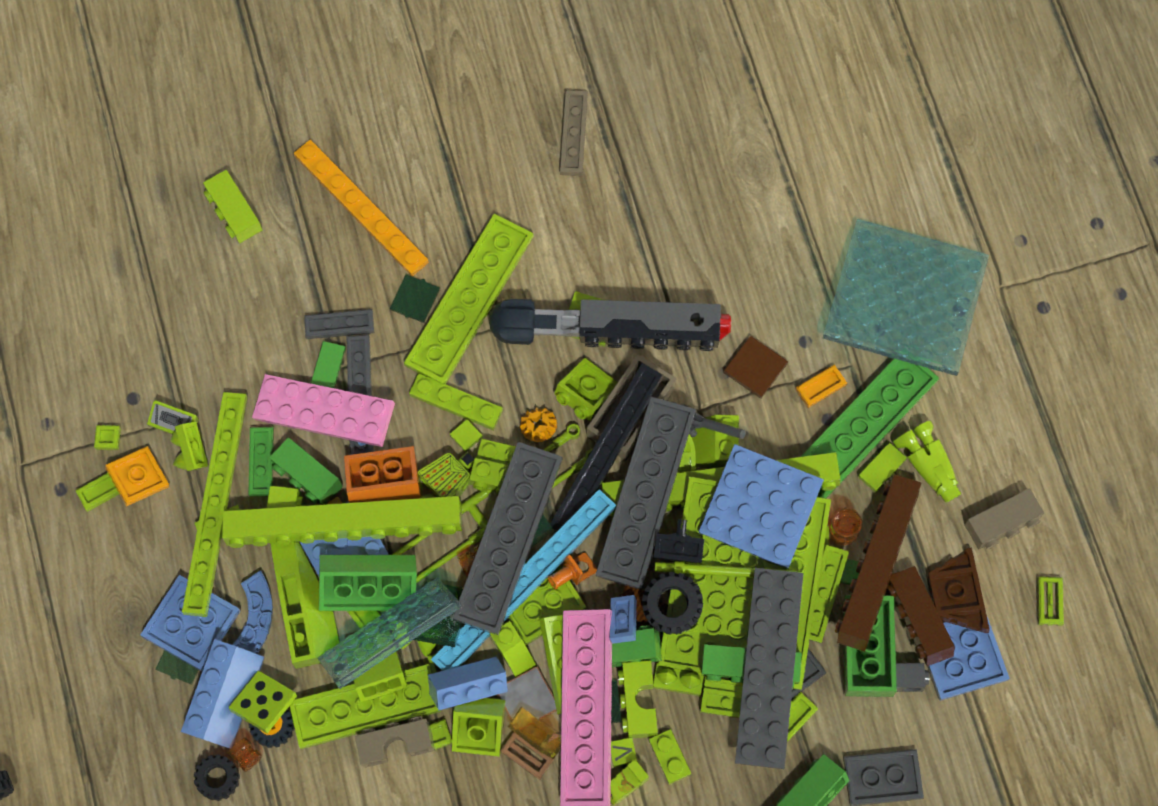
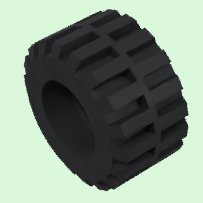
[642,572,703,635]

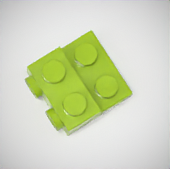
[554,358,618,421]
[469,439,516,494]

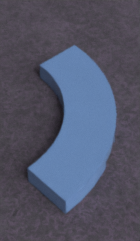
[232,570,273,654]

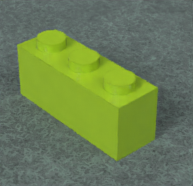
[203,170,263,244]

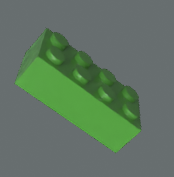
[843,595,897,697]

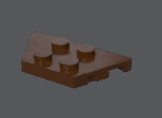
[928,547,990,633]

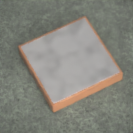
[498,667,557,732]

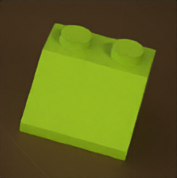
[692,415,739,468]
[452,698,505,757]

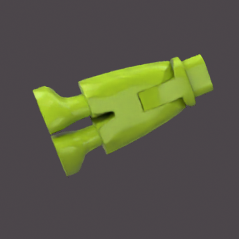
[893,420,961,503]

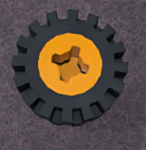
[249,709,295,748]

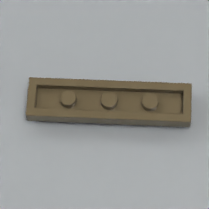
[560,90,588,176]

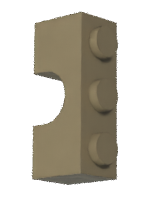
[355,717,435,768]

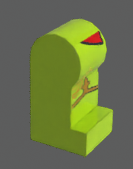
[610,760,649,806]

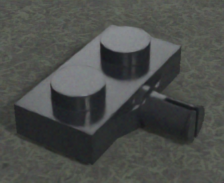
[654,519,704,564]

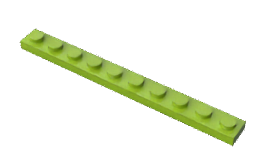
[182,392,248,617]

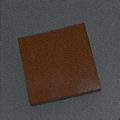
[724,336,788,399]

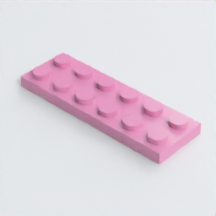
[252,374,395,447]

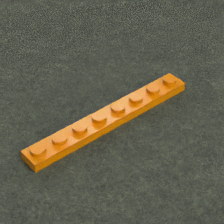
[294,140,429,277]

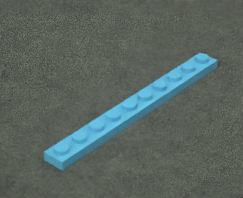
[431,490,616,671]

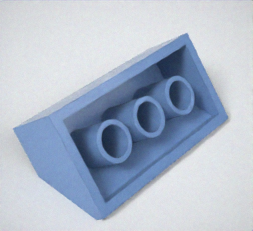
[181,639,265,749]

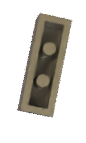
[965,488,1044,550]

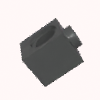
[896,663,929,692]

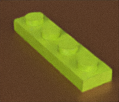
[409,374,503,431]
[810,545,849,644]
[540,615,563,714]

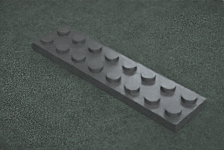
[596,397,696,590]
[453,442,563,636]
[735,568,803,769]

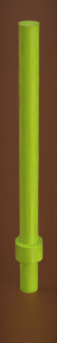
[655,561,800,578]

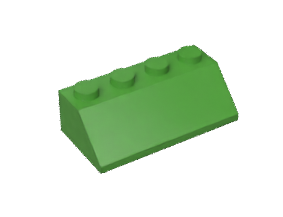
[319,555,417,611]

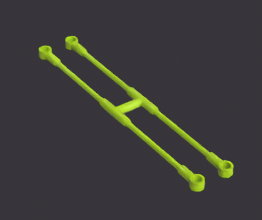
[378,424,593,612]

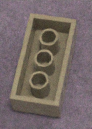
[586,354,677,461]

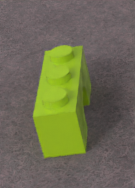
[618,661,658,739]

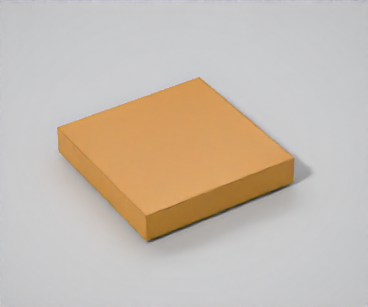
[105,446,169,507]

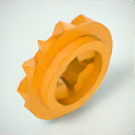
[520,407,557,442]

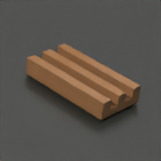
[500,731,554,780]

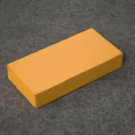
[795,364,847,408]

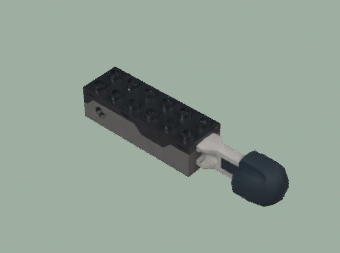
[489,299,731,351]

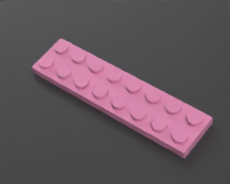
[560,609,612,806]

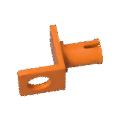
[548,553,597,590]

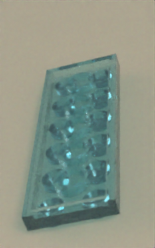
[318,577,461,689]

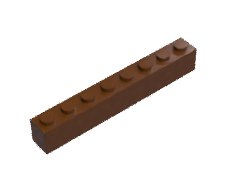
[835,474,921,652]

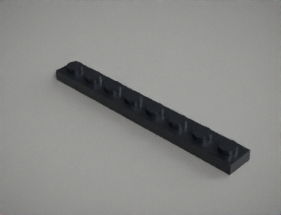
[549,363,664,531]

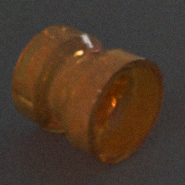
[228,737,263,772]

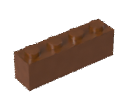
[886,566,955,666]

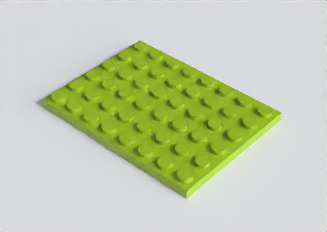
[658,477,831,690]

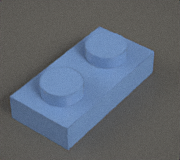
[610,595,637,644]

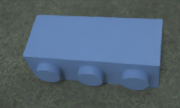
[428,657,508,710]

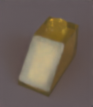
[507,707,561,759]

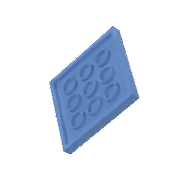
[699,444,824,569]

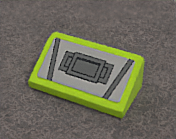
[147,400,199,435]

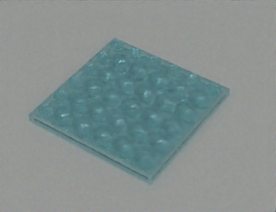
[823,219,989,376]

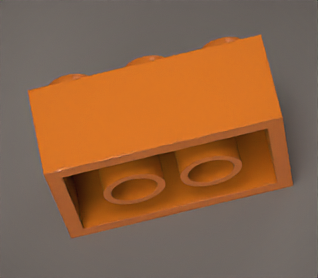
[344,446,421,503]

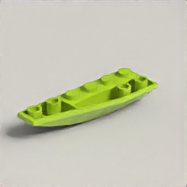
[270,541,343,669]

